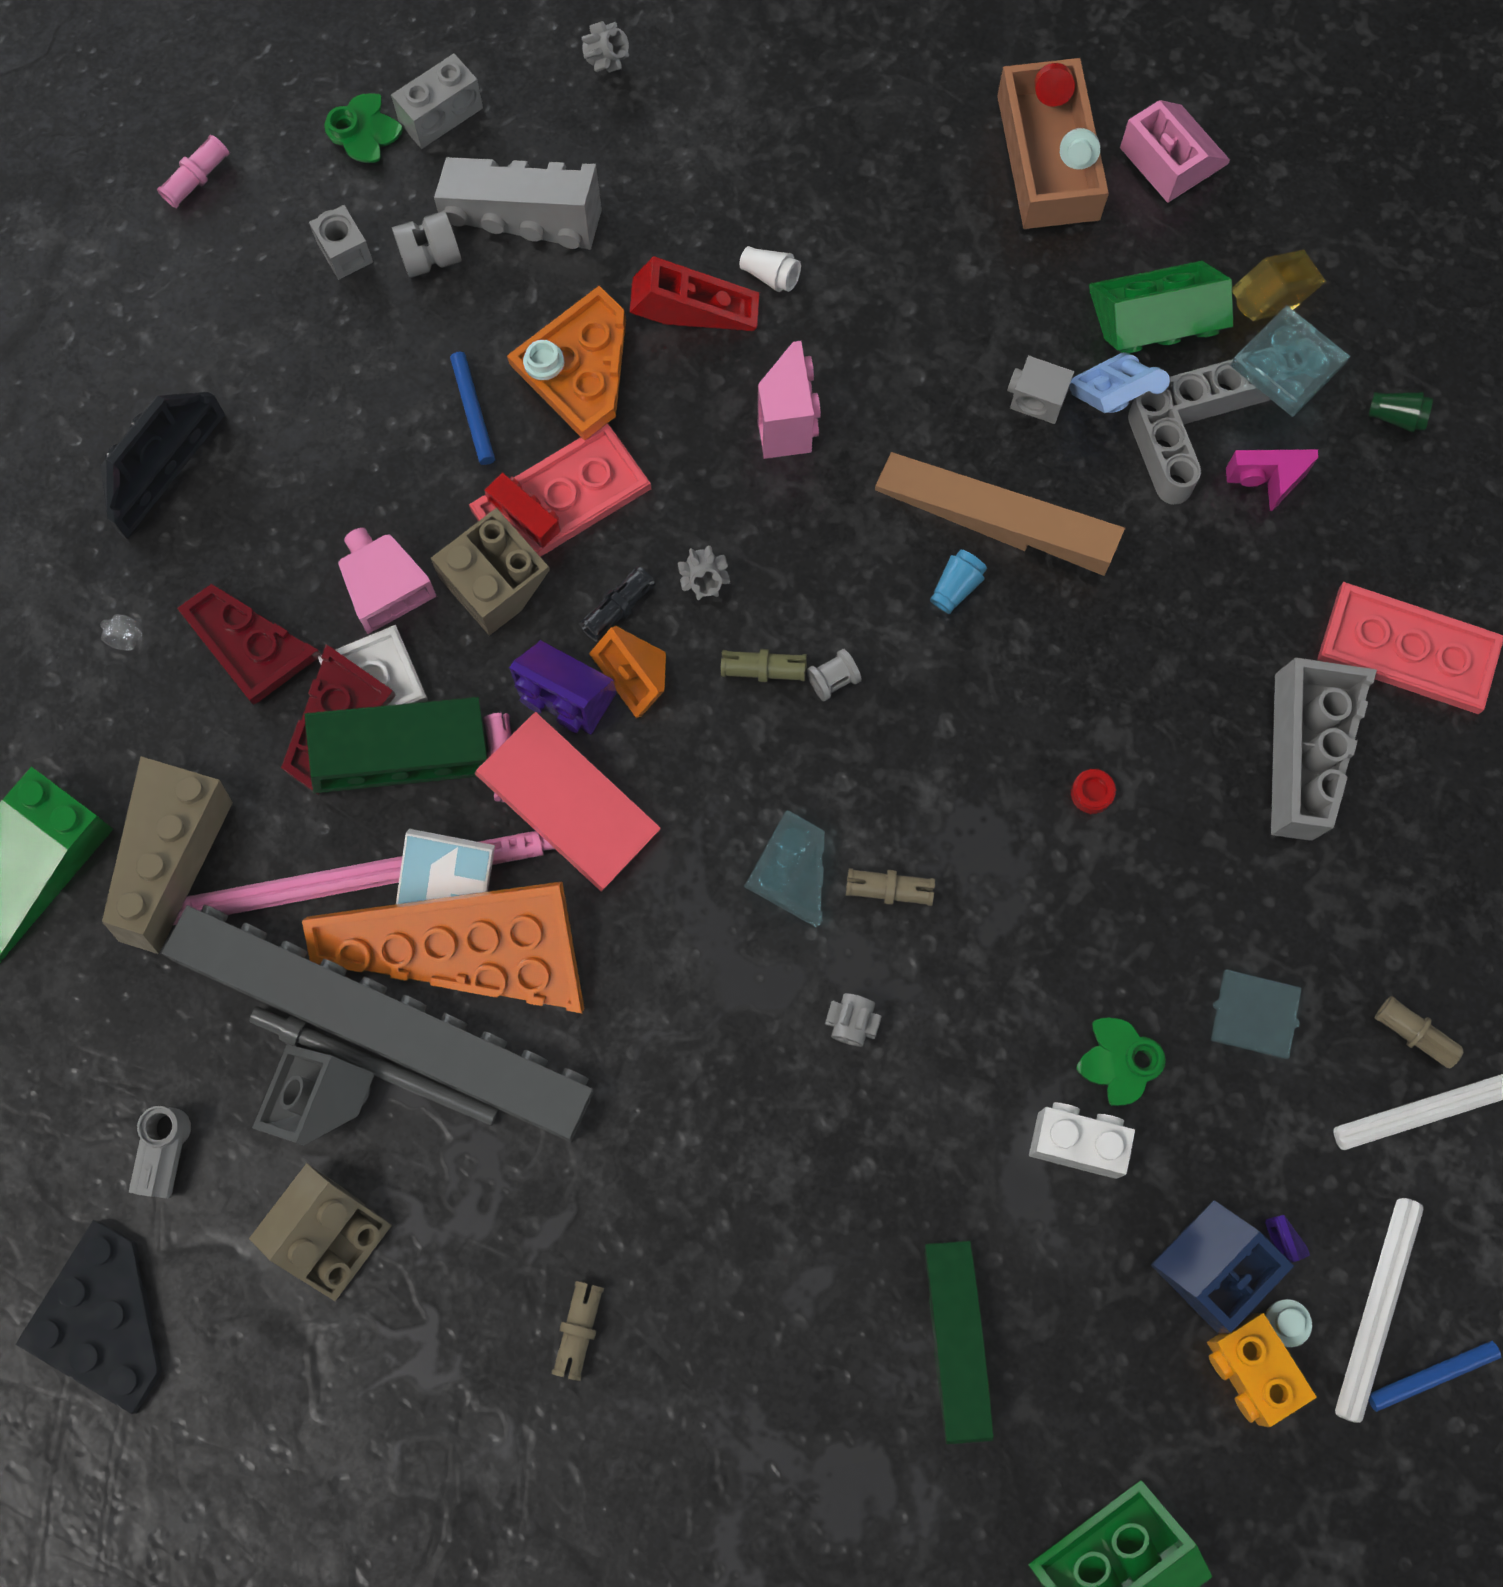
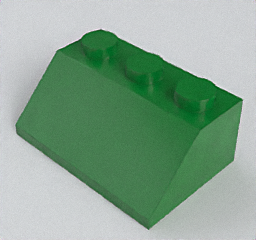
[1089,261,1233,353]
[1028,1480,1212,1587]

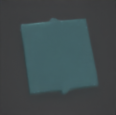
[1211,969,1301,1059]

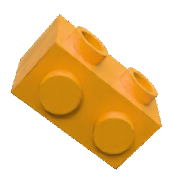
[1207,1313,1317,1427]

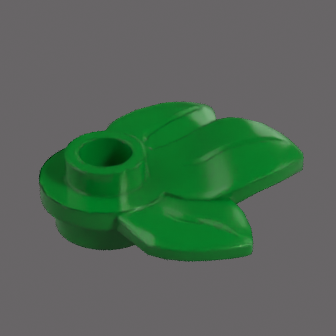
[324,93,403,163]
[1076,1018,1166,1106]

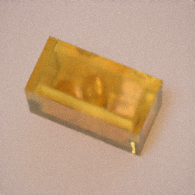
[1232,250,1326,322]

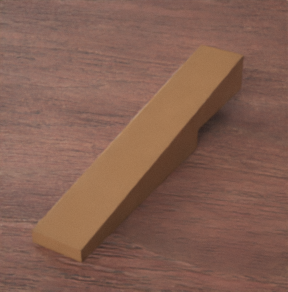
[875,452,1125,576]

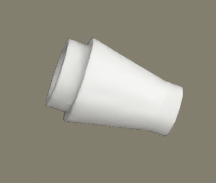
[739,246,801,292]

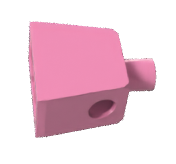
[338,528,436,634]

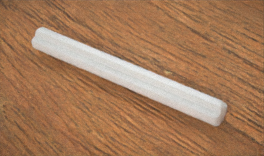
[1333,1074,1503,1150]
[1335,1198,1424,1423]

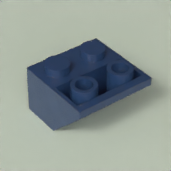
[1151,1200,1294,1333]

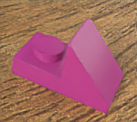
[1226,449,1318,511]

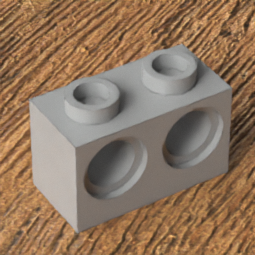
[391,53,483,149]

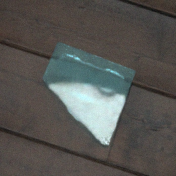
[744,810,825,927]

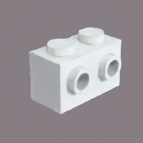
[1029,1102,1135,1179]

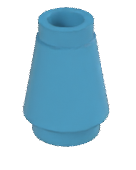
[930,549,987,614]

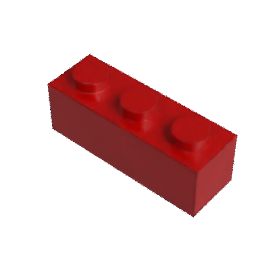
[484,472,561,548]

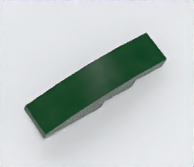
[924,1241,994,1444]

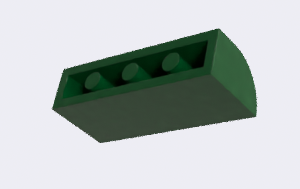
[304,697,487,793]

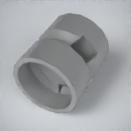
[391,210,462,278]

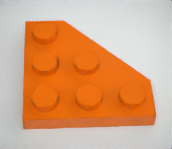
[507,286,626,441]

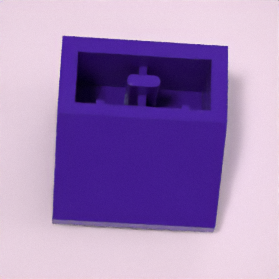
[509,640,617,735]

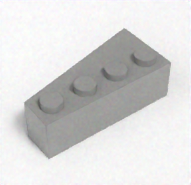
[434,157,602,250]
[1271,658,1377,841]

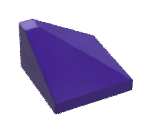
[1265,1215,1310,1262]

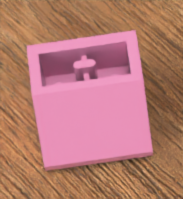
[1120,100,1230,203]
[758,341,820,459]

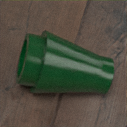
[1368,392,1433,433]

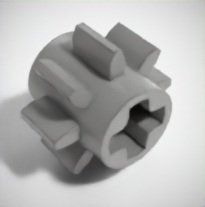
[582,21,629,73]
[678,545,730,600]
[825,993,882,1047]

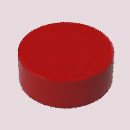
[1034,63,1075,107]
[1071,769,1116,814]

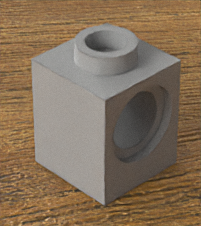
[309,205,373,280]
[1007,355,1074,424]

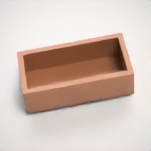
[997,58,1109,229]

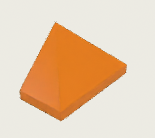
[589,626,666,718]

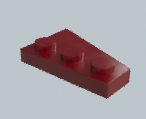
[177,584,321,706]
[281,644,396,796]

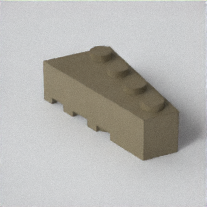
[102,757,233,954]

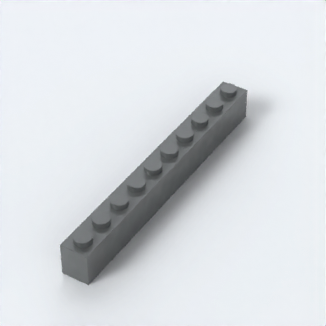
[161,905,594,1142]

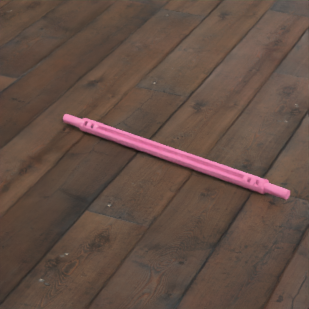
[173,831,555,925]

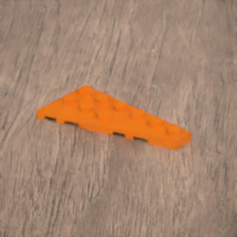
[302,882,584,1014]

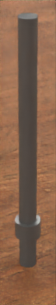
[249,1006,499,1126]

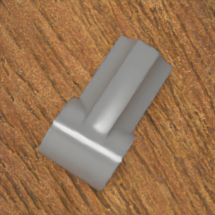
[129,1106,191,1199]

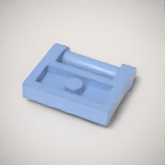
[1069,352,1170,413]

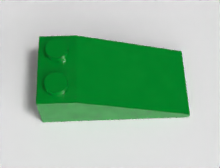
[0,766,113,962]

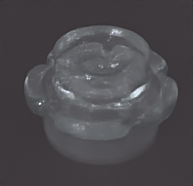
[101,614,142,651]

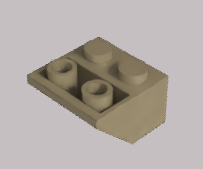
[431,508,550,636]
[249,1163,392,1301]

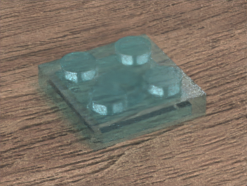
[1230,305,1350,417]

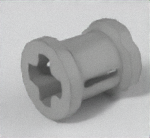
[806,649,861,701]

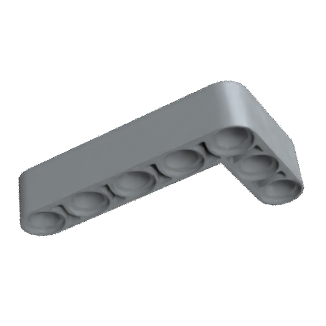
[1128,340,1324,505]

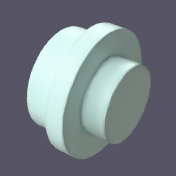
[1060,128,1100,170]
[523,340,564,380]
[1265,1299,1312,1347]

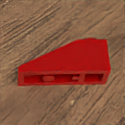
[630,256,759,331]

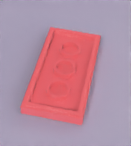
[469,423,651,557]
[1317,582,1503,714]
[475,712,661,892]

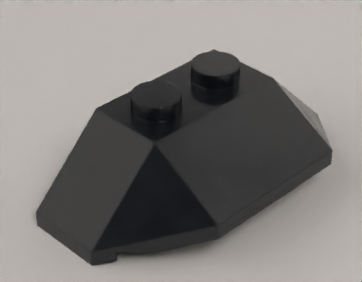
[100,392,225,539]

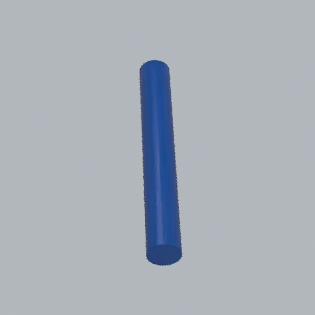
[450,352,495,465]
[1368,1341,1501,1412]

